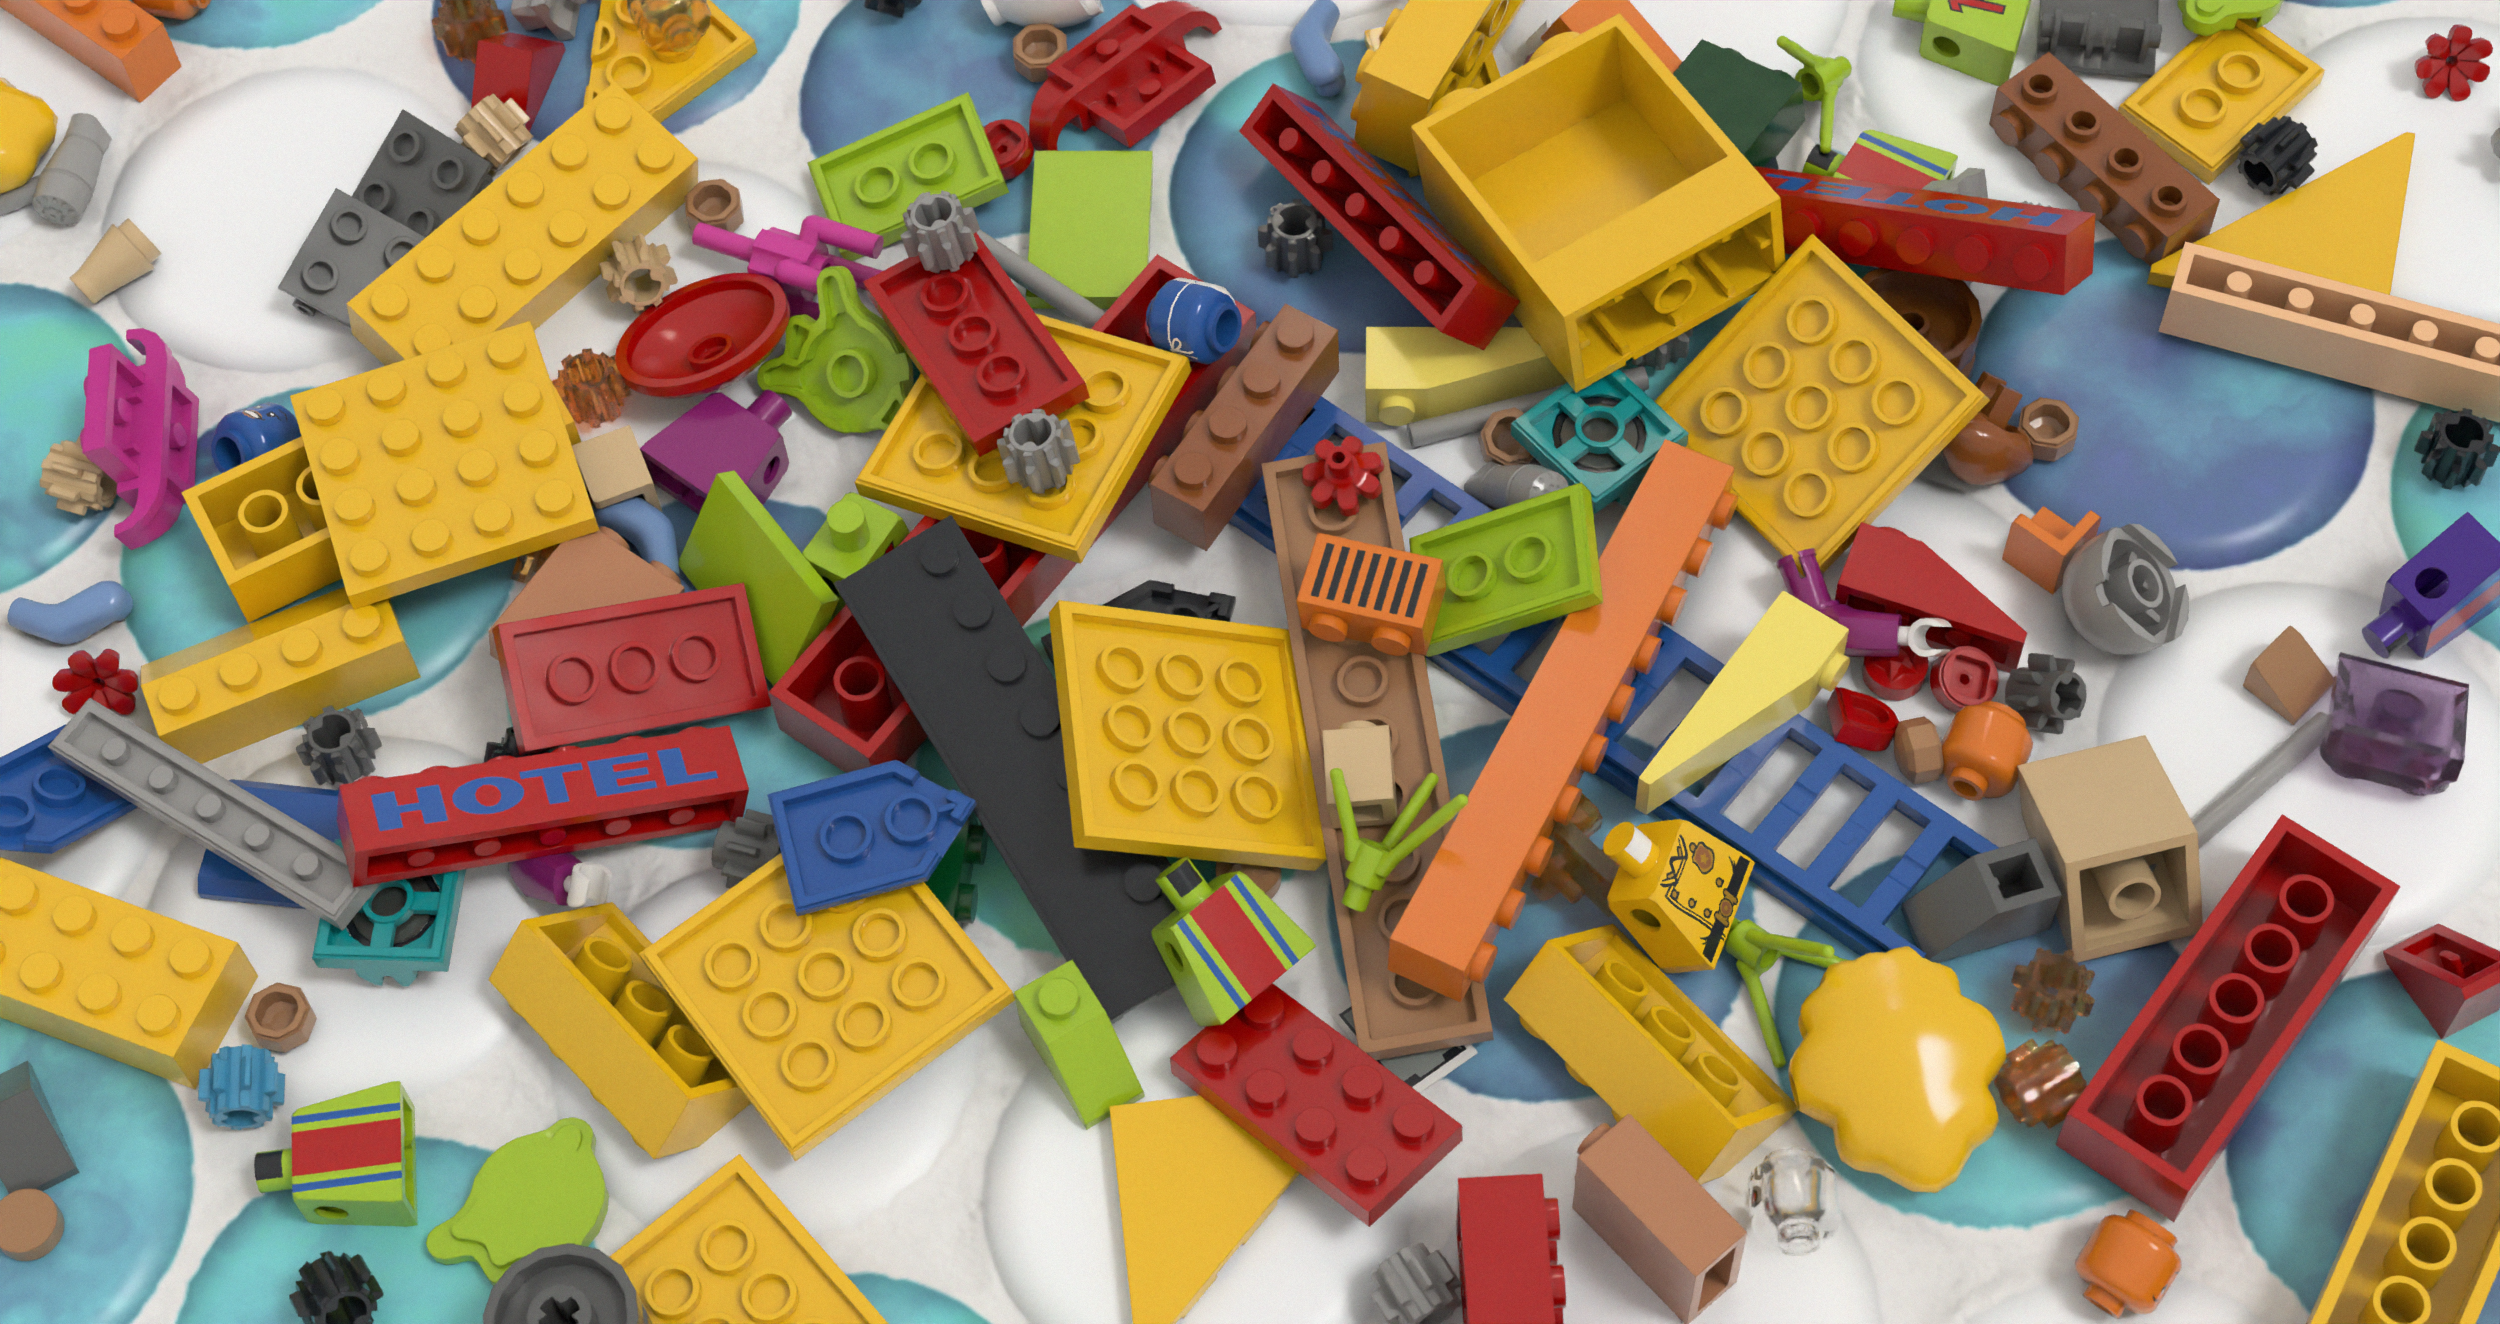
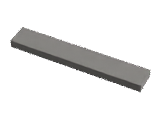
[48,698,381,931]

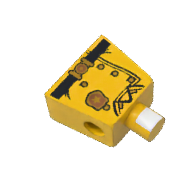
[1603,819,1755,974]

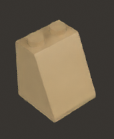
[2017,735,2203,963]

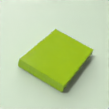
[807,92,1009,261]
[1026,151,1154,309]
[679,470,839,686]
[1409,482,1603,657]

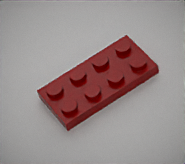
[863,233,1090,458]
[492,583,771,756]
[1170,983,1463,1227]

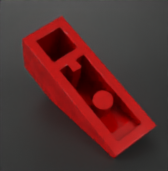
[1835,522,2027,673]

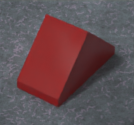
[471,32,565,132]
[2383,923,2500,1040]

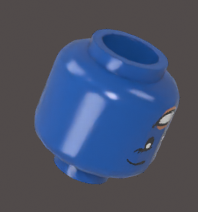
[211,402,301,473]

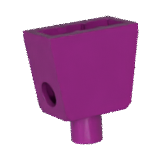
[640,389,792,515]

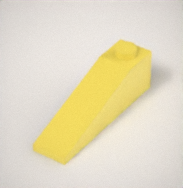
[1365,327,1567,426]
[1635,591,1850,815]

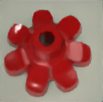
[2414,24,2493,102]
[1302,436,1385,517]
[52,649,138,715]

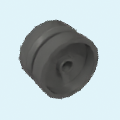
[483,1243,652,1324]

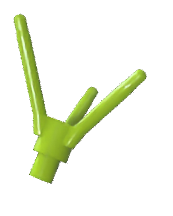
[1776,36,1852,154]
[1330,768,1468,912]
[1725,917,1848,1068]

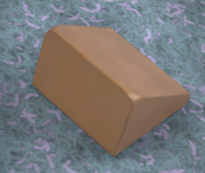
[2243,625,2336,725]

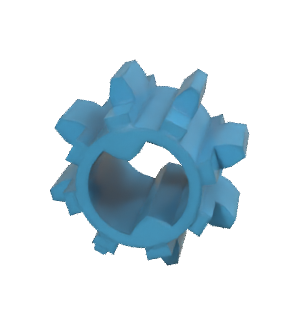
[198,1044,285,1130]

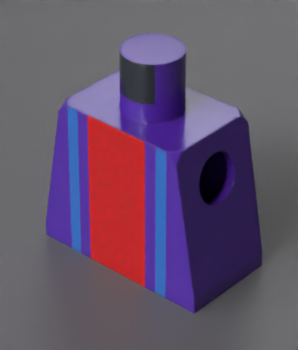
[2362,512,2500,659]

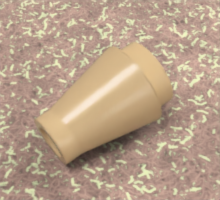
[69,218,162,305]

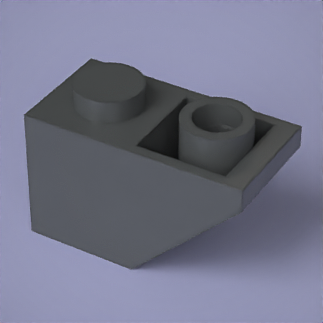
[1901,837,2062,963]

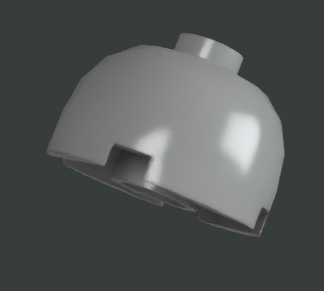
[2062,524,2189,655]

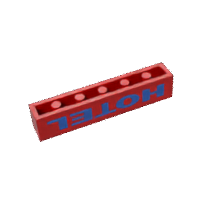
[1239,83,1520,350]
[1753,166,2096,296]
[337,725,749,887]

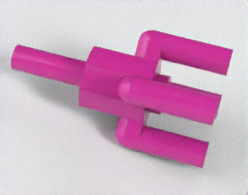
[692,215,884,321]

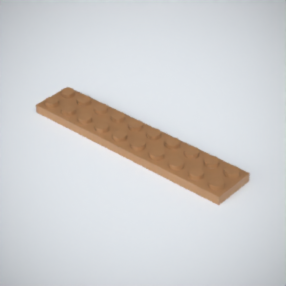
[1261,442,1494,1060]

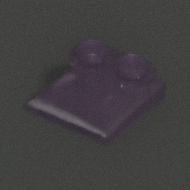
[2319,652,2469,796]

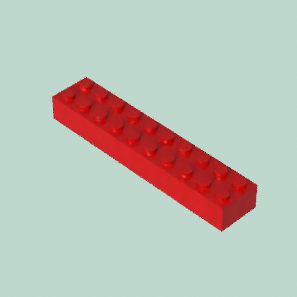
[768,254,1257,773]

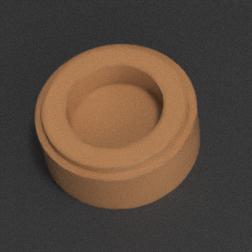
[0,1189,64,1261]

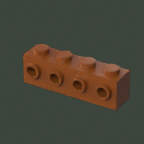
[1989,52,2220,267]
[1148,303,1339,551]

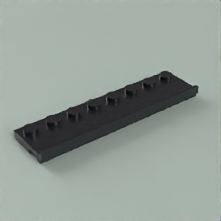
[834,515,1176,1024]

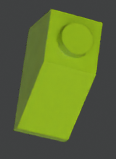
[1014,960,1145,1130]

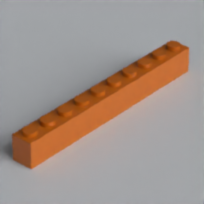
[1387,439,1738,1003]

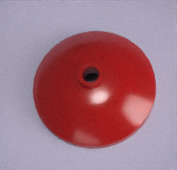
[615,273,791,399]

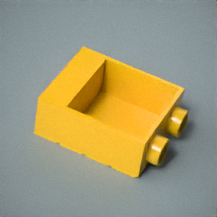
[1411,13,1785,393]

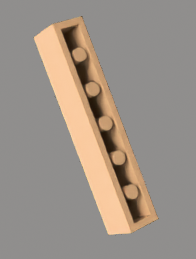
[2158,241,2500,423]

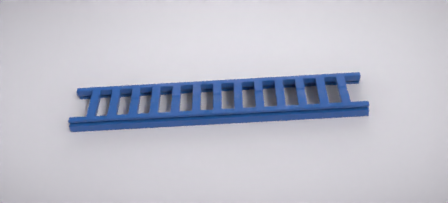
[1229,396,1999,958]

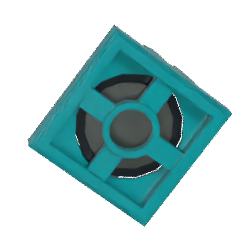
[1511,369,1689,515]
[312,839,466,986]

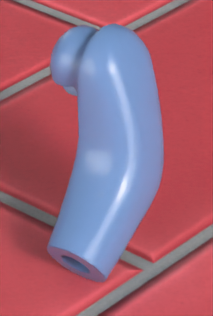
[1290,0,1346,97]
[592,496,680,577]
[7,580,133,645]

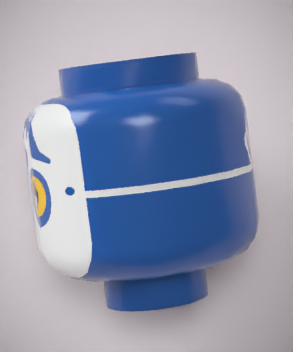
[1146,278,1242,364]

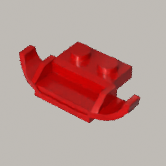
[1029,1,1222,151]

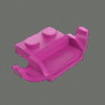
[80,328,199,550]

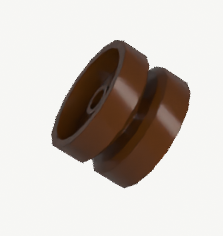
[1861,268,1982,381]

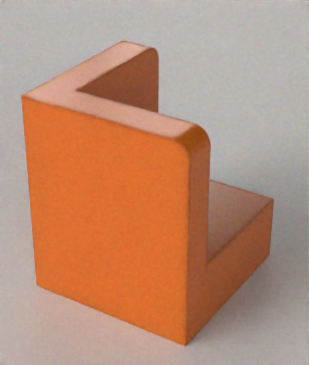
[2002,506,2102,595]

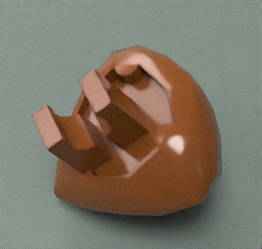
[1940,371,2034,486]

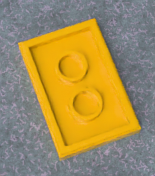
[2118,19,2325,185]

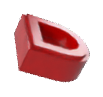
[1826,687,1899,751]

